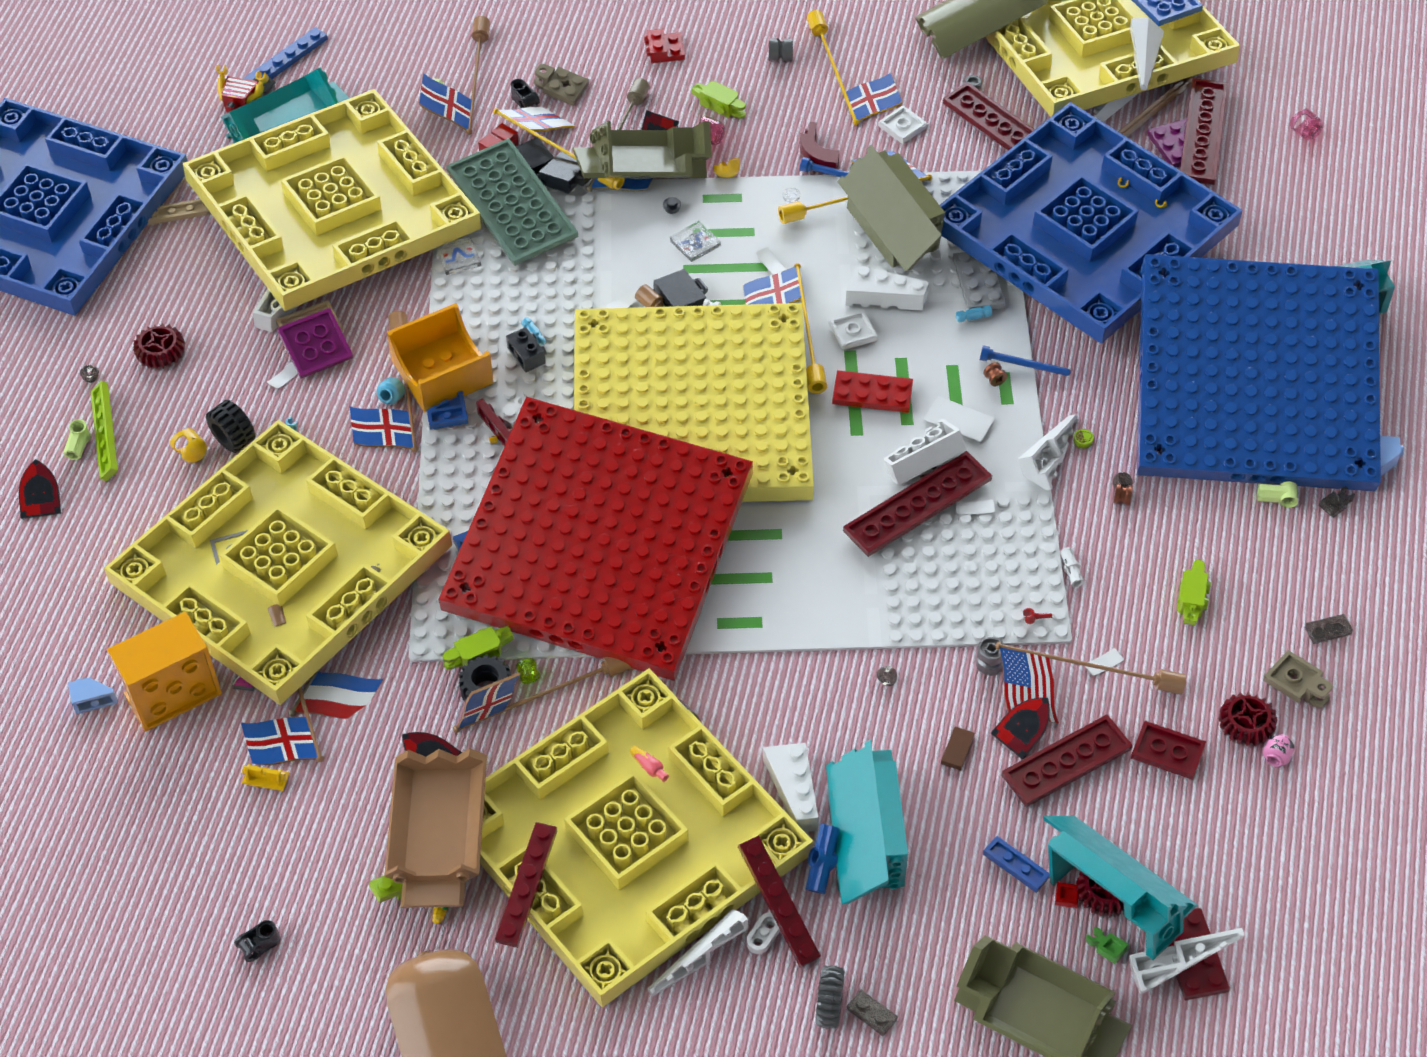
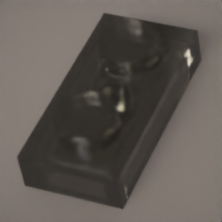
[1305,614,1353,644]
[847,989,898,1036]

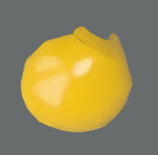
[713,158,740,179]

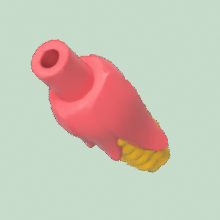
[630,746,669,782]

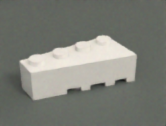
[883,419,967,485]

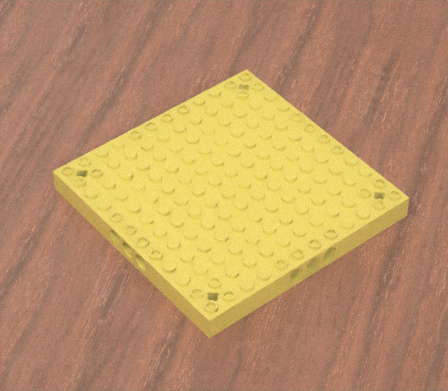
[985,0,1240,117]
[183,89,481,311]
[574,303,814,502]
[104,420,452,705]
[480,668,813,1008]

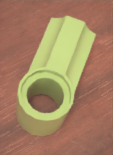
[63,419,91,461]
[1257,481,1298,508]

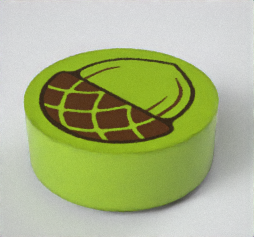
[1073,429,1094,448]

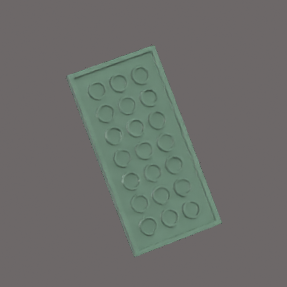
[446,138,579,266]

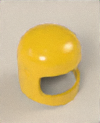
[170,428,207,463]

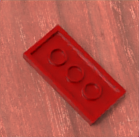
[832,370,913,413]

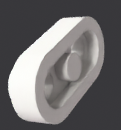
[747,912,780,954]

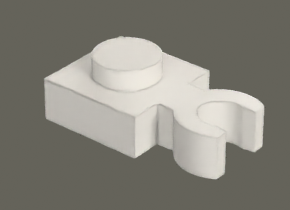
[497,396,523,428]

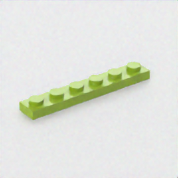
[91,381,118,482]

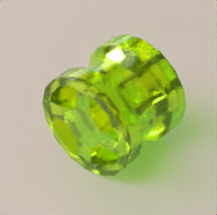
[516,658,540,684]

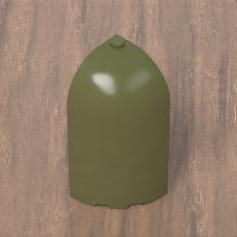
[915,0,1048,60]

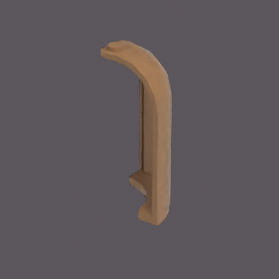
[386,949,507,1057]

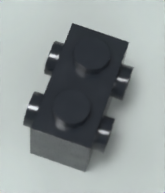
[506,327,547,373]

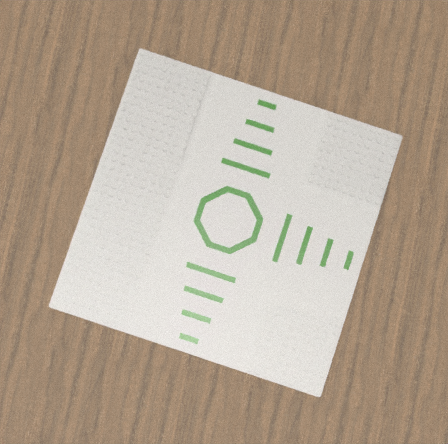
[409,171,1072,662]

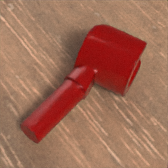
[1023,608,1052,624]

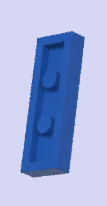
[983,836,1050,893]

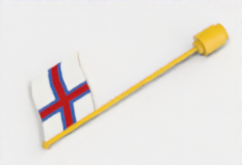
[493,107,625,190]

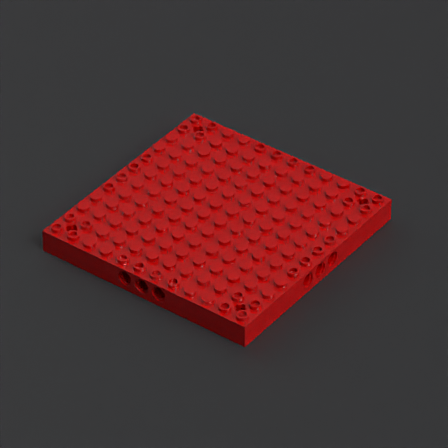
[438,396,753,681]

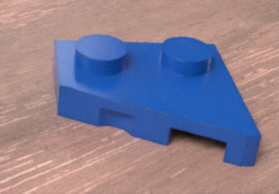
[427,391,468,430]

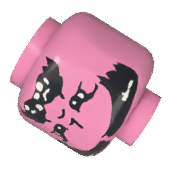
[1263,734,1295,767]

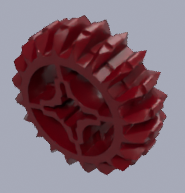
[133,323,185,370]
[1218,692,1278,747]
[1076,871,1124,918]

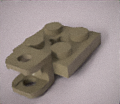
[534,64,589,106]
[1263,650,1333,708]

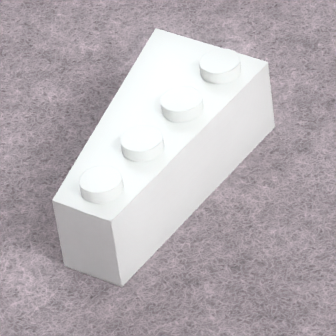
[845,264,929,310]
[253,288,300,332]
[763,743,818,832]

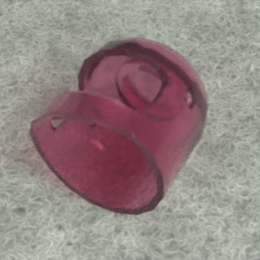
[1289,108,1323,140]
[699,116,726,145]

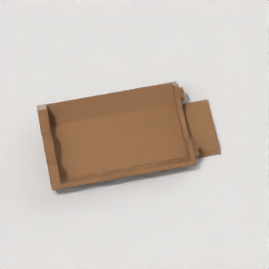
[384,748,487,908]

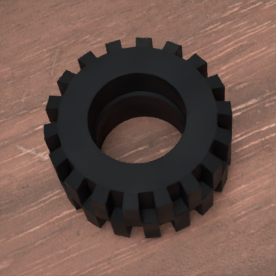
[205,400,256,453]
[459,655,512,702]

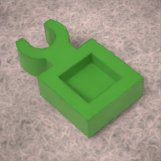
[1086,927,1129,964]

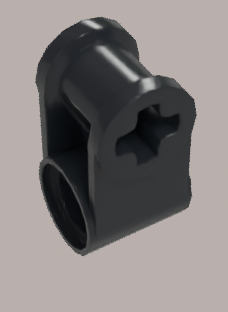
[511,79,540,108]
[234,920,281,962]

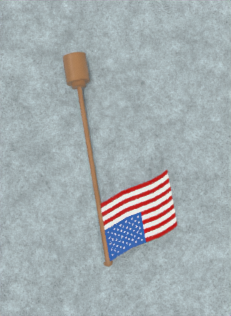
[995,642,1186,724]

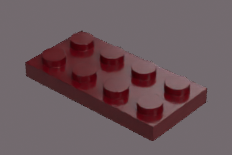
[1168,908,1230,1001]

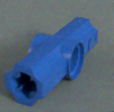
[806,824,840,894]

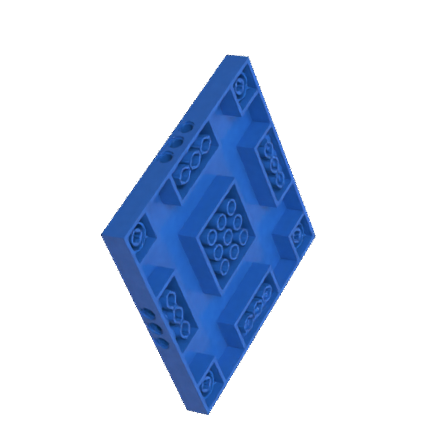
[0,98,188,316]
[940,102,1243,344]
[1136,254,1381,492]

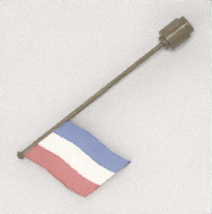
[288,564,383,719]

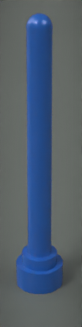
[800,157,849,177]
[979,345,1071,376]

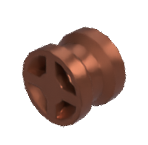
[983,362,1008,387]
[1114,484,1133,506]

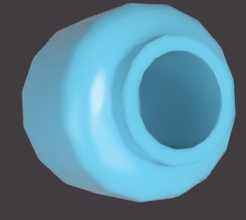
[377,377,405,405]

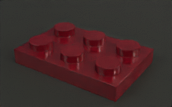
[1131,720,1206,780]

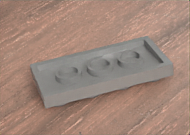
[953,252,1005,310]

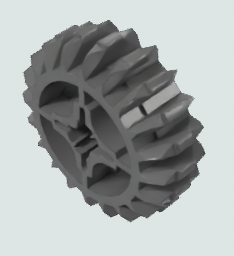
[815,965,845,1029]

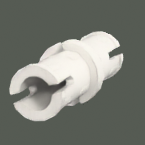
[1060,547,1084,588]

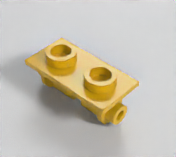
[242,764,290,791]

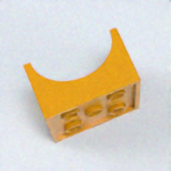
[387,303,494,413]
[107,611,222,732]

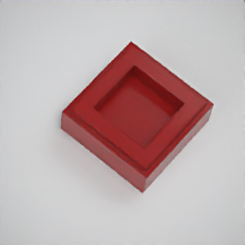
[1054,882,1079,908]

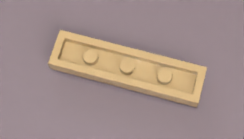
[146,199,210,226]

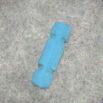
[956,305,992,323]
[521,317,546,345]

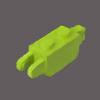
[691,81,746,119]
[1177,559,1211,626]
[442,626,514,670]

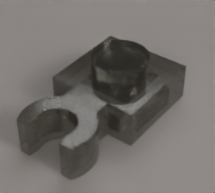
[1318,486,1355,518]

